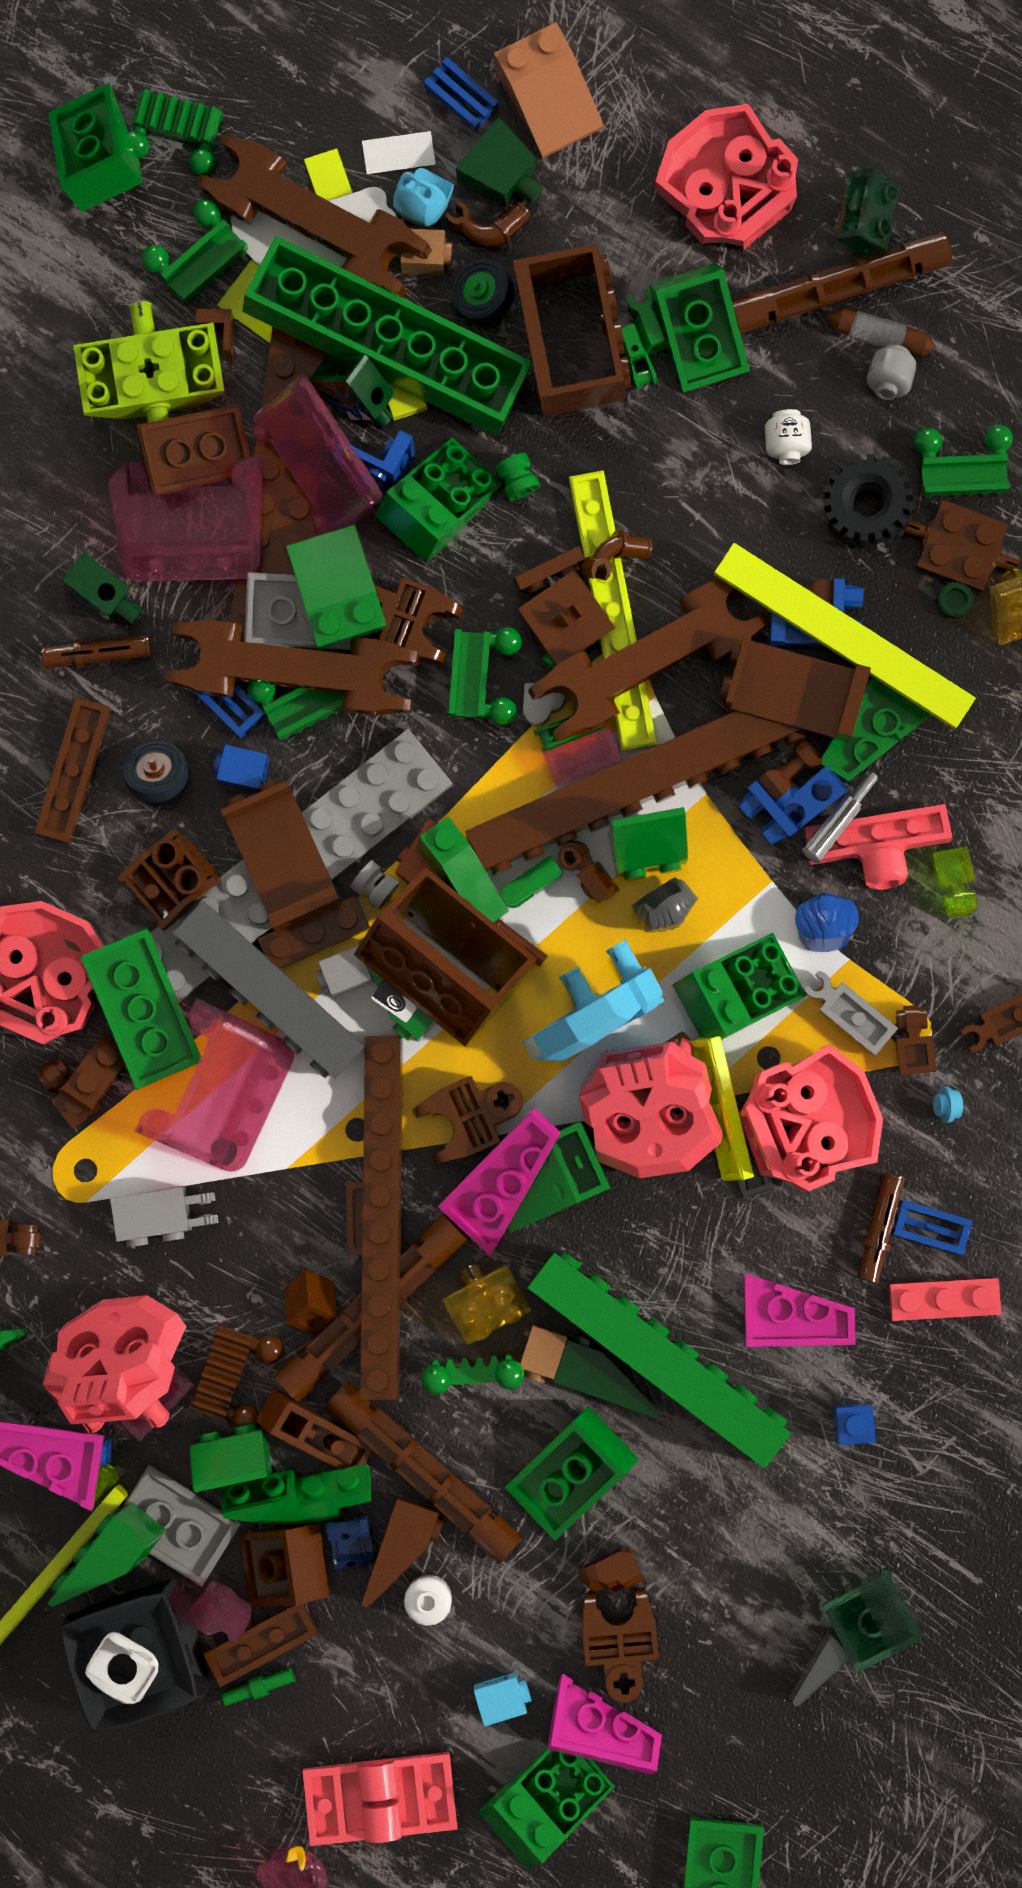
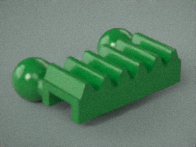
[128,89,224,176]
[141,199,248,304]
[914,425,1013,498]
[449,627,522,726]
[247,648,344,740]
[421,1353,524,1395]

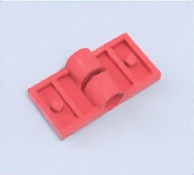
[303,1752,458,1846]

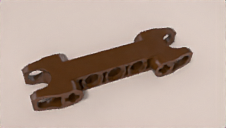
[196,135,432,298]
[528,579,770,742]
[165,619,419,716]

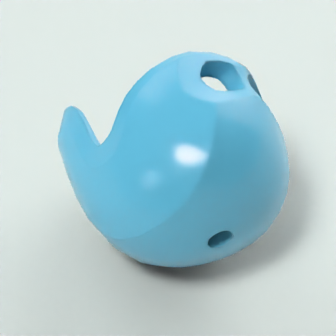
[393,168,454,227]

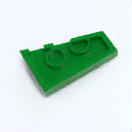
[819,677,931,784]

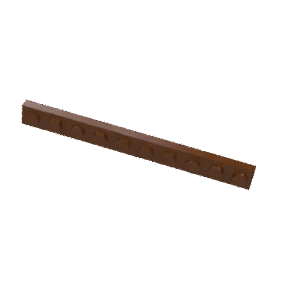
[360,1035,403,1401]

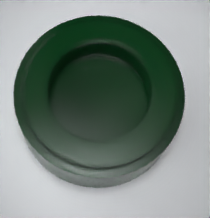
[937,582,974,619]

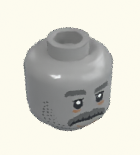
[867,344,916,400]

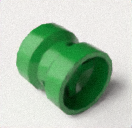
[495,453,540,501]

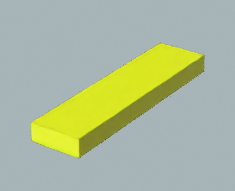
[690,1036,754,1181]

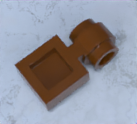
[559,841,620,904]
[895,1005,936,1075]
[37,1058,103,1129]
[0,1219,41,1256]

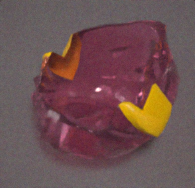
[255,1846,328,1888]

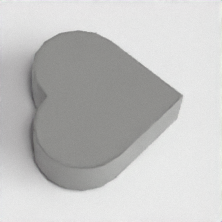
[523,683,566,726]

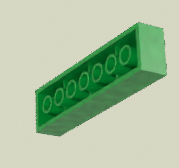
[242,235,532,437]
[527,1251,791,1469]

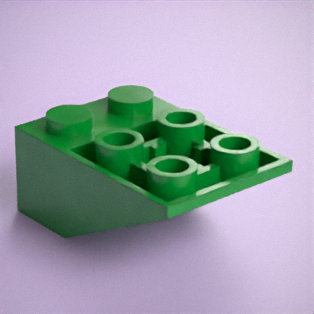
[374,438,503,563]
[672,933,807,1040]
[508,1121,610,1233]
[47,1503,167,1607]
[478,1747,615,1869]

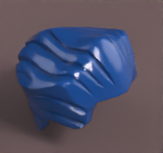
[795,892,859,952]

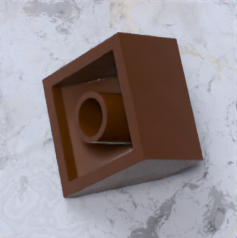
[239,1523,329,1607]

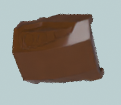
[117,829,222,930]

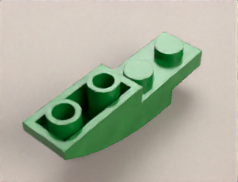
[221,1464,371,1524]

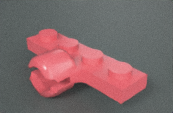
[804,804,953,890]

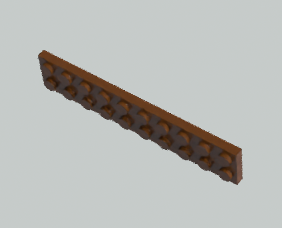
[229,327,333,648]

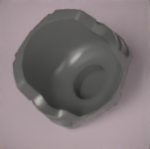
[632,877,698,933]

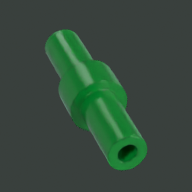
[221,1667,296,1706]

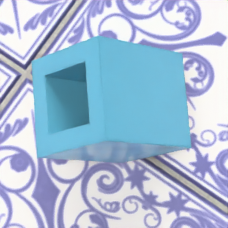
[474,1672,532,1727]

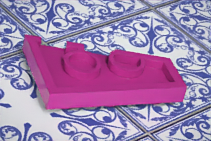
[743,1273,856,1347]
[0,1421,105,1511]
[547,1674,662,1775]

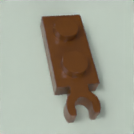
[959,993,1022,1053]

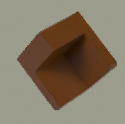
[196,309,235,361]
[284,1270,337,1335]

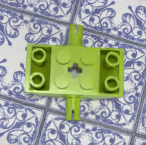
[73,301,225,423]

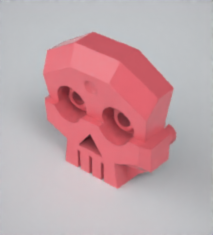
[655,104,798,251]
[0,901,105,1045]
[579,1038,723,1178]
[739,1044,883,1192]
[42,1295,186,1433]

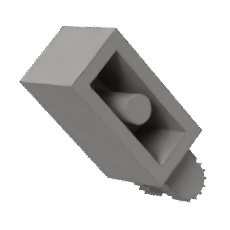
[110,1187,219,1248]

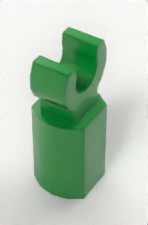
[627,289,668,354]

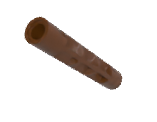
[732,231,952,334]
[274,1214,467,1402]
[324,1379,522,1564]

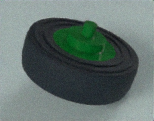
[451,259,515,325]

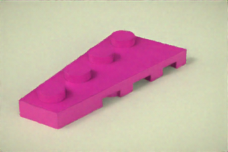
[438,1108,561,1256]

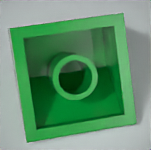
[190,1423,273,1493]

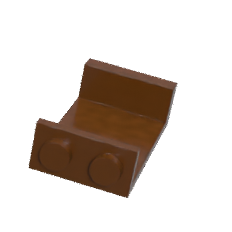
[719,632,871,743]
[221,779,341,931]

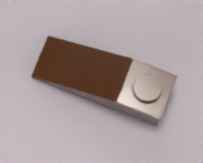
[256,1389,373,1469]
[361,1496,444,1608]

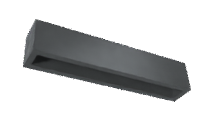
[173,900,365,1079]

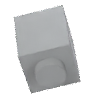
[315,946,374,998]

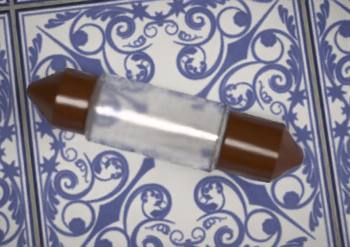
[827,308,935,357]

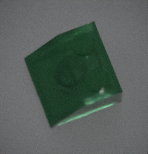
[822,1566,923,1673]

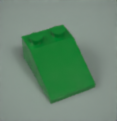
[48,83,142,212]
[649,263,750,393]
[286,525,387,650]
[608,807,688,881]
[504,1406,639,1541]

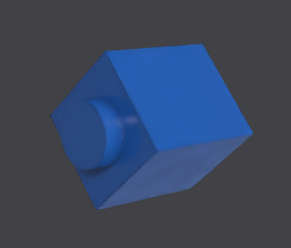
[213,745,270,793]
[831,1403,876,1445]

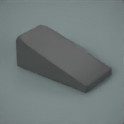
[789,1631,850,1707]

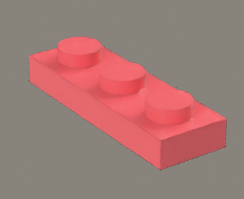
[888,1278,1001,1321]

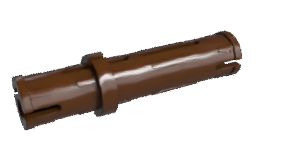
[42,634,151,669]
[856,1173,906,1284]

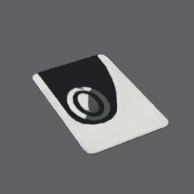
[371,979,417,1022]

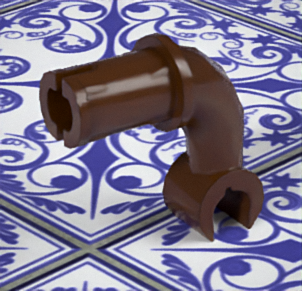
[445,201,531,246]

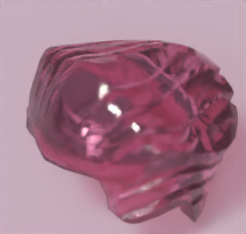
[187,1582,252,1643]

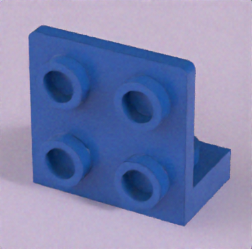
[329,430,416,492]

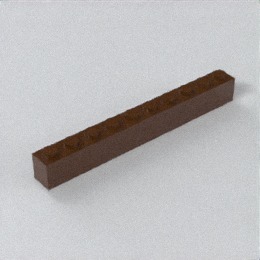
[466,711,806,876]

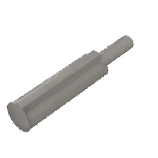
[802,773,878,863]

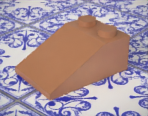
[494,22,604,159]

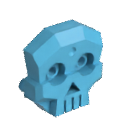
[522,940,664,1062]

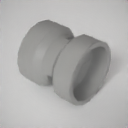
[350,860,400,910]

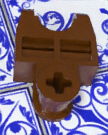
[374,577,464,665]
[412,1076,523,1164]
[582,1587,659,1703]

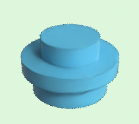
[933,1087,963,1123]

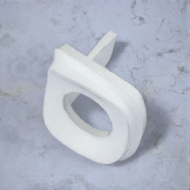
[85,1632,158,1704]

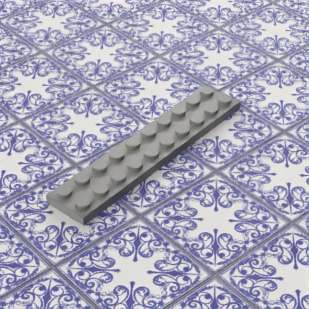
[150,729,453,1003]

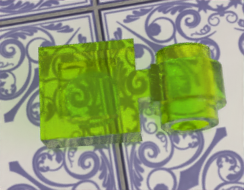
[930,846,977,919]

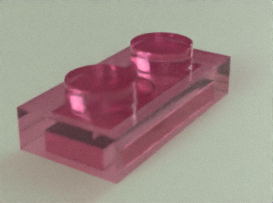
[543,727,623,788]

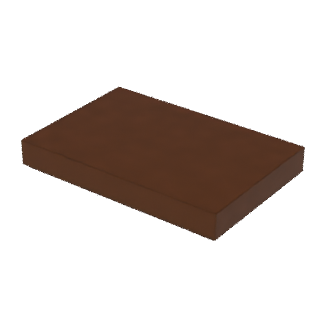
[134,404,253,497]

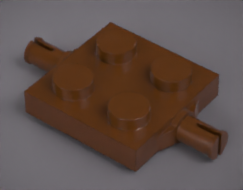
[904,500,1021,592]

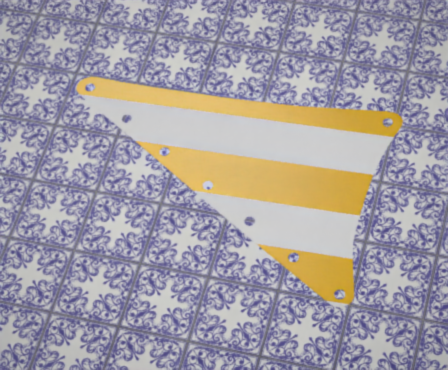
[53,654,932,1203]

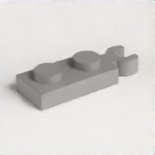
[803,971,898,1056]

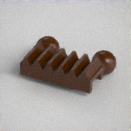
[191,1325,284,1428]

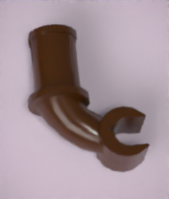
[581,530,653,581]

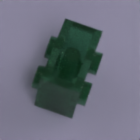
[834,168,900,255]

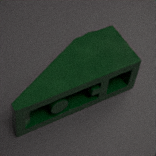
[553,1335,659,1419]

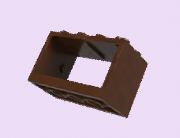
[513,243,632,417]
[353,867,537,1047]

